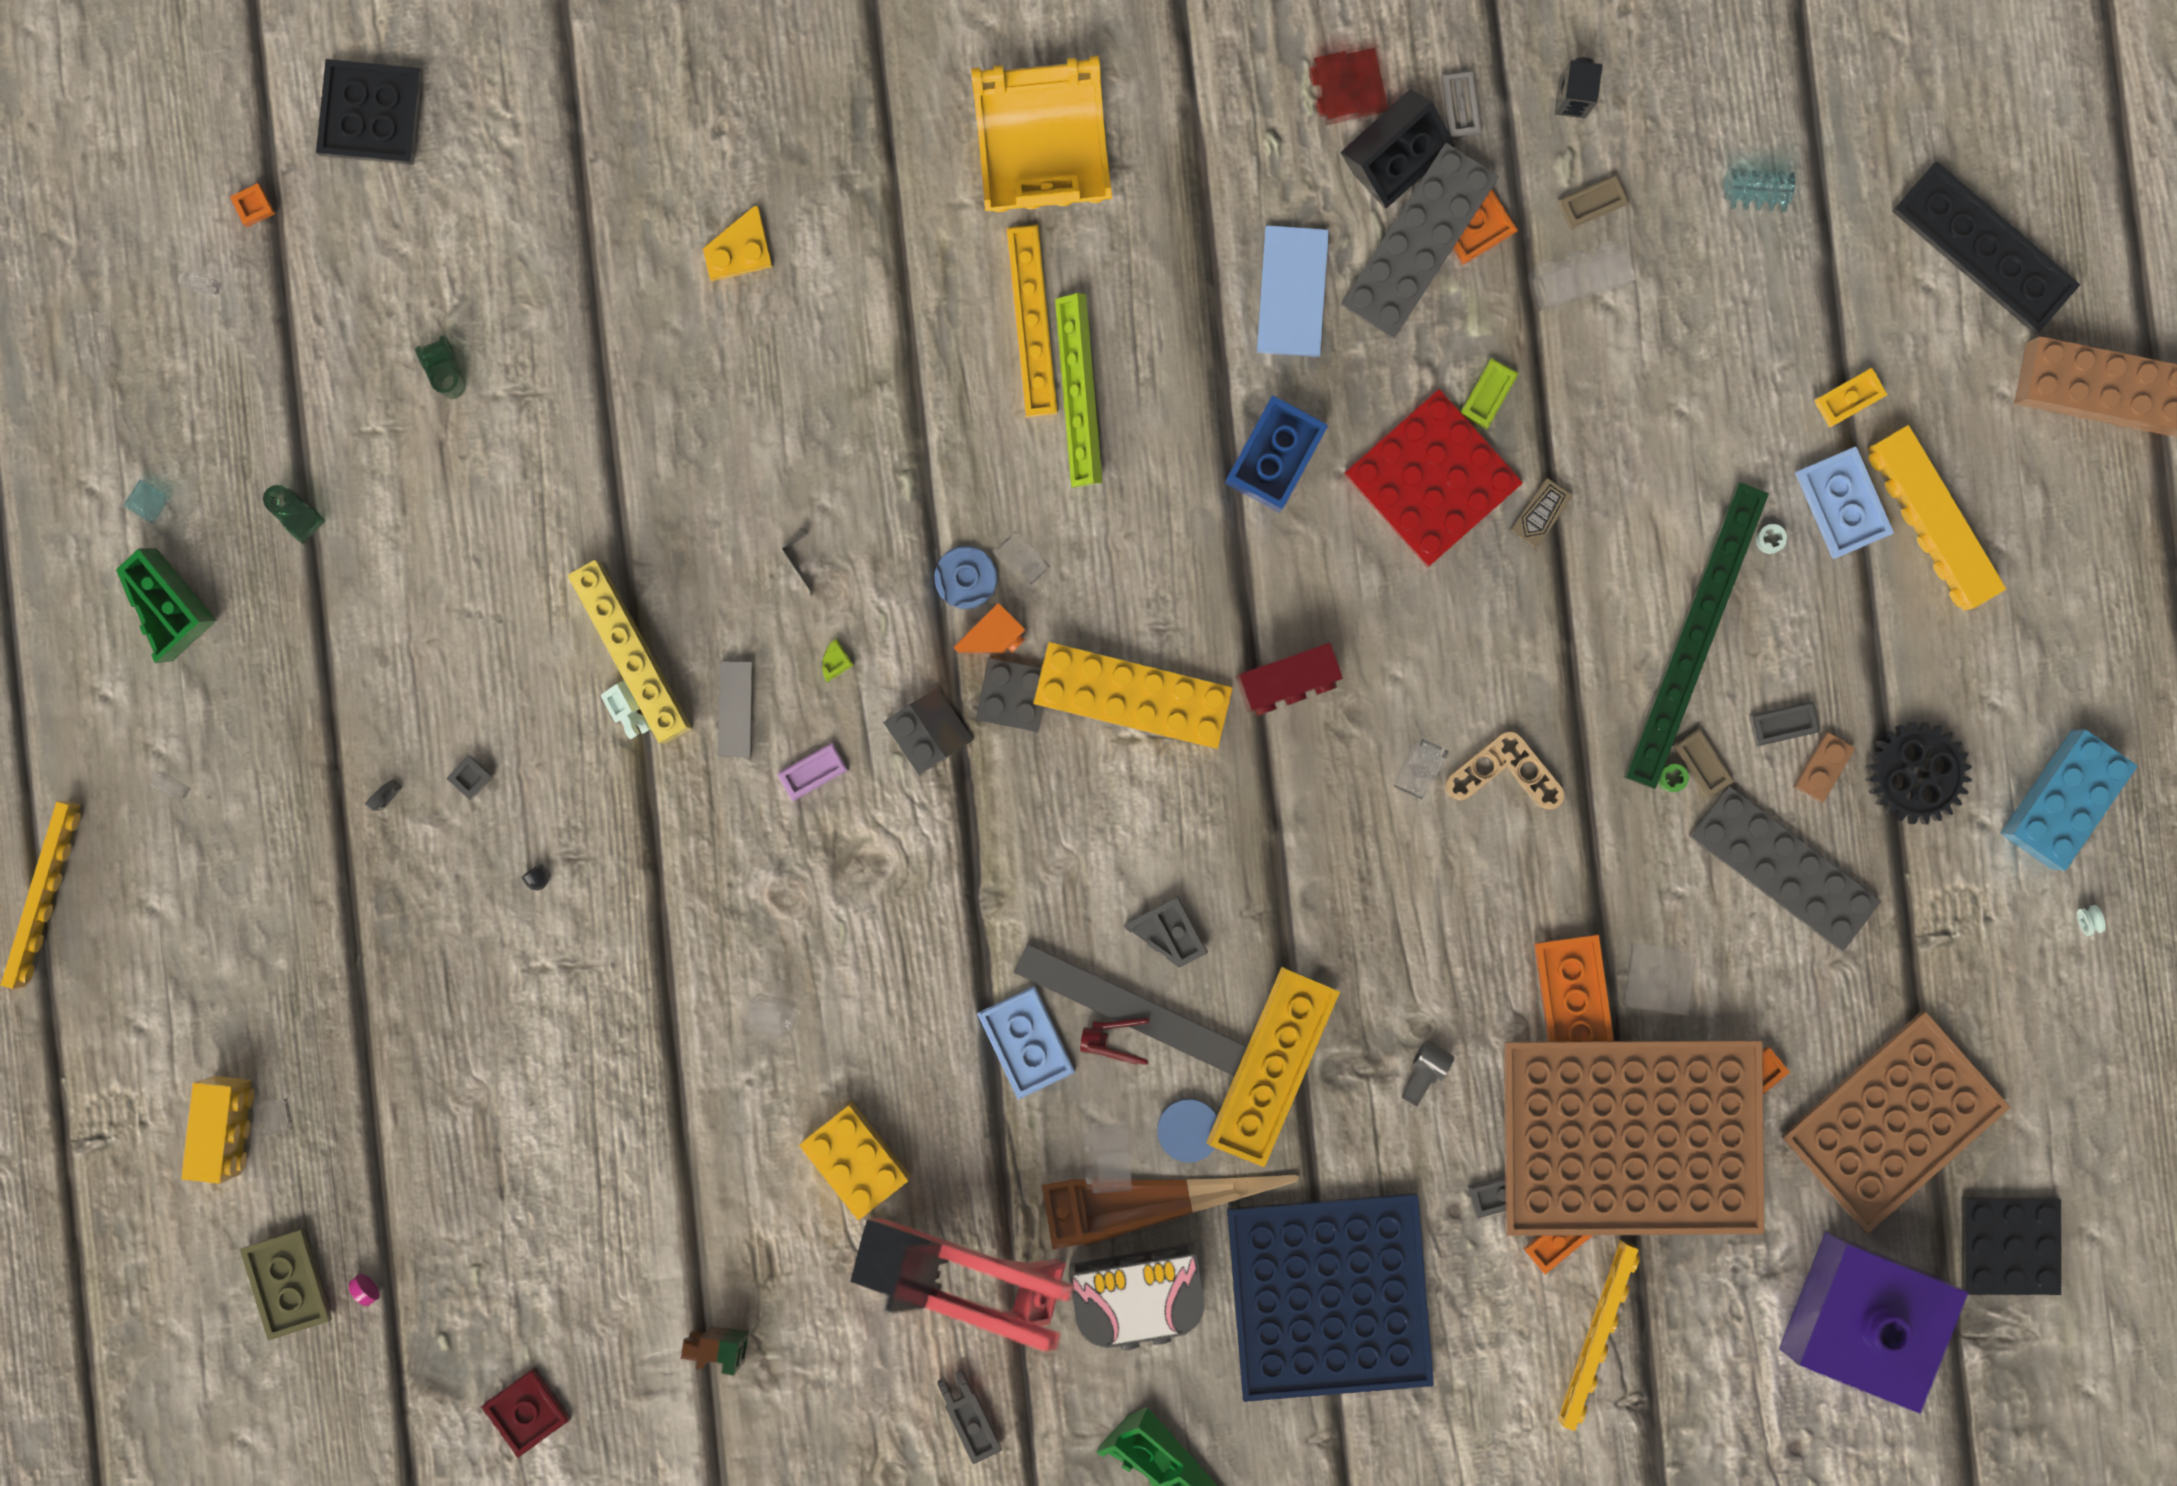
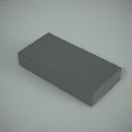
[1749,701,1820,746]

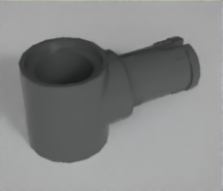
[1402,1040,1455,1106]

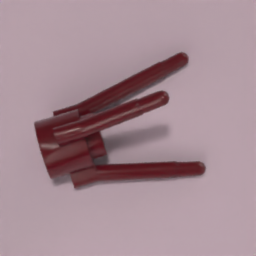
[1080,1018,1150,1065]

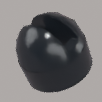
[521,863,549,891]

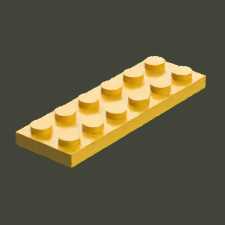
[1033,642,1233,749]
[1206,967,1340,1167]

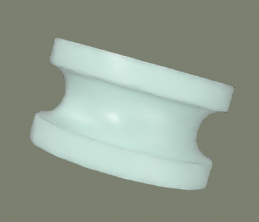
[1756,524,1787,554]
[2077,905,2106,936]

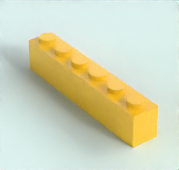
[1867,425,2006,611]

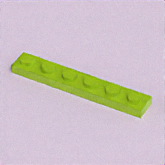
[1055,293,1102,488]

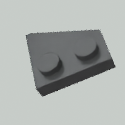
[1124,896,1208,968]

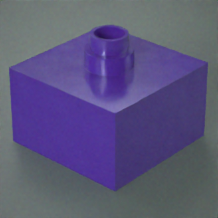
[1779,1231,1968,1414]

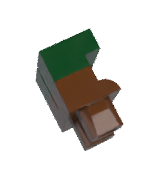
[681,1326,749,1376]

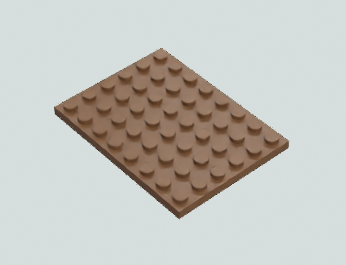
[1504,1040,1764,1236]

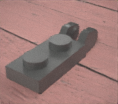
[937,1369,1002,1465]

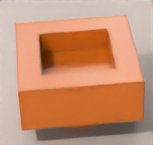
[230,183,276,228]

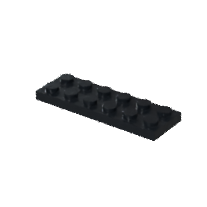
[1892,161,2080,334]

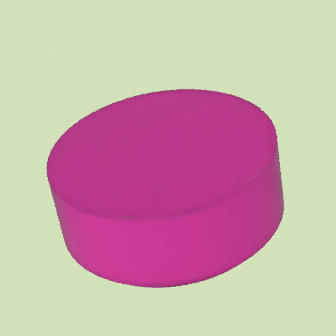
[348,1273,380,1306]

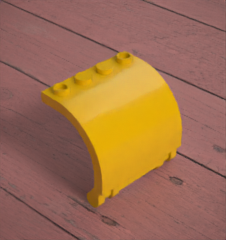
[971,55,1112,212]

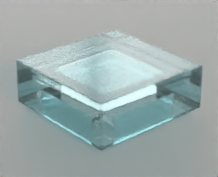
[123,479,170,524]

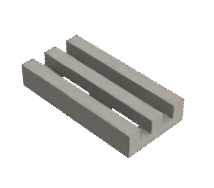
[1441,70,1482,139]

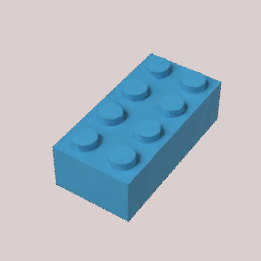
[2000,729,2138,871]

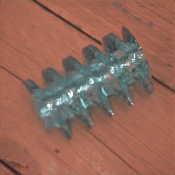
[1724,168,1795,212]

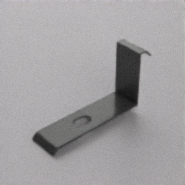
[782,528,812,596]

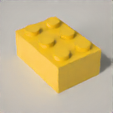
[181,1076,254,1184]
[799,1101,911,1221]

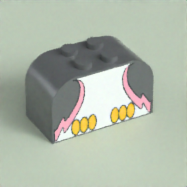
[1069,1243,1204,1350]

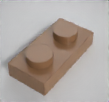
[1793,732,1855,803]

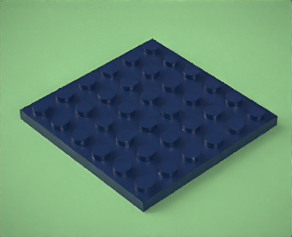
[1227,1193,1434,1402]

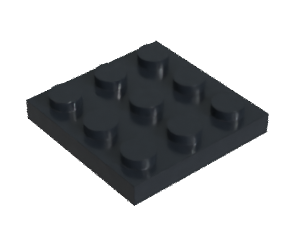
[316,59,423,165]
[1961,1197,2062,1295]

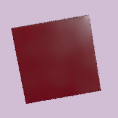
[481,1367,571,1458]

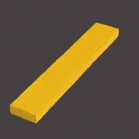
[1007,225,1057,417]

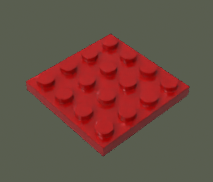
[1344,389,1523,568]

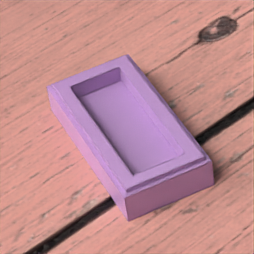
[777,743,848,801]

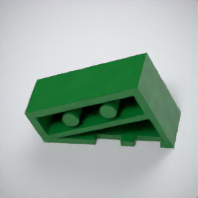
[116,548,217,663]

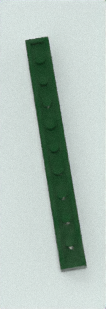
[1623,482,1769,789]

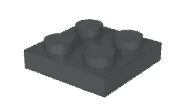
[976,658,1043,732]

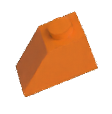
[953,603,1026,654]

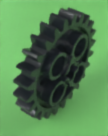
[1865,722,1972,824]

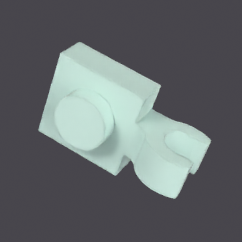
[600,681,651,739]

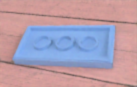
[1256,225,1329,357]

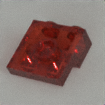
[1309,48,1388,125]

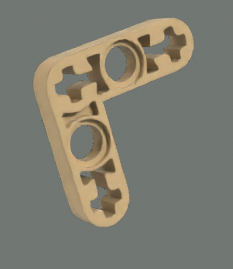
[1444,732,1564,810]

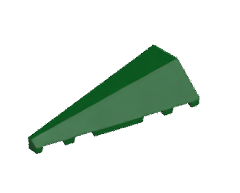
[1096,1407,1217,1486]

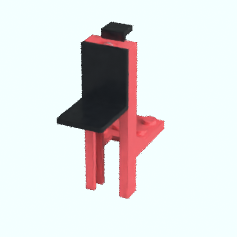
[850,1218,1073,1352]

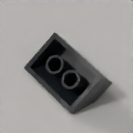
[1340,89,1456,209]

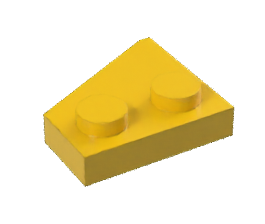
[703,206,773,281]

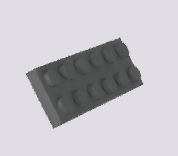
[1341,143,1499,339]
[1688,786,1881,952]

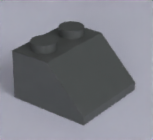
[883,688,973,776]

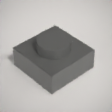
[446,755,494,800]

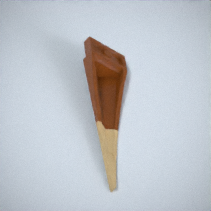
[1042,1175,1299,1250]

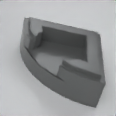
[364,779,402,811]

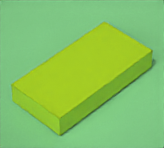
[1460,358,1519,430]

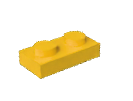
[1814,368,1888,428]

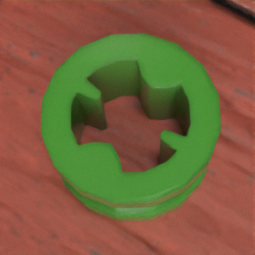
[1658,764,1689,792]

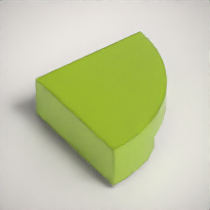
[822,639,854,683]

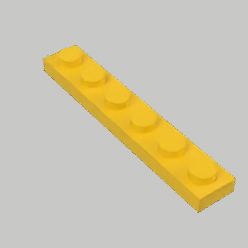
[0,801,81,989]
[1557,1240,1640,1431]

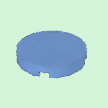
[934,546,997,609]
[1157,1098,1217,1162]

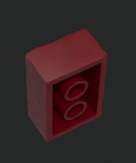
[1235,642,1343,716]

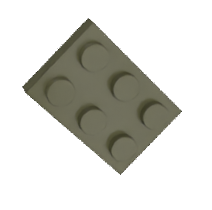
[240,1228,332,1341]

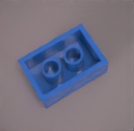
[1225,395,1329,513]

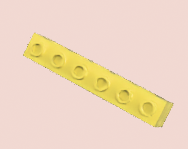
[567,560,692,744]

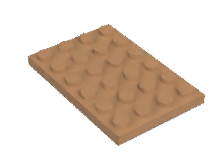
[1780,1011,2011,1234]

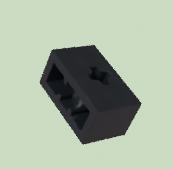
[1554,57,1603,119]

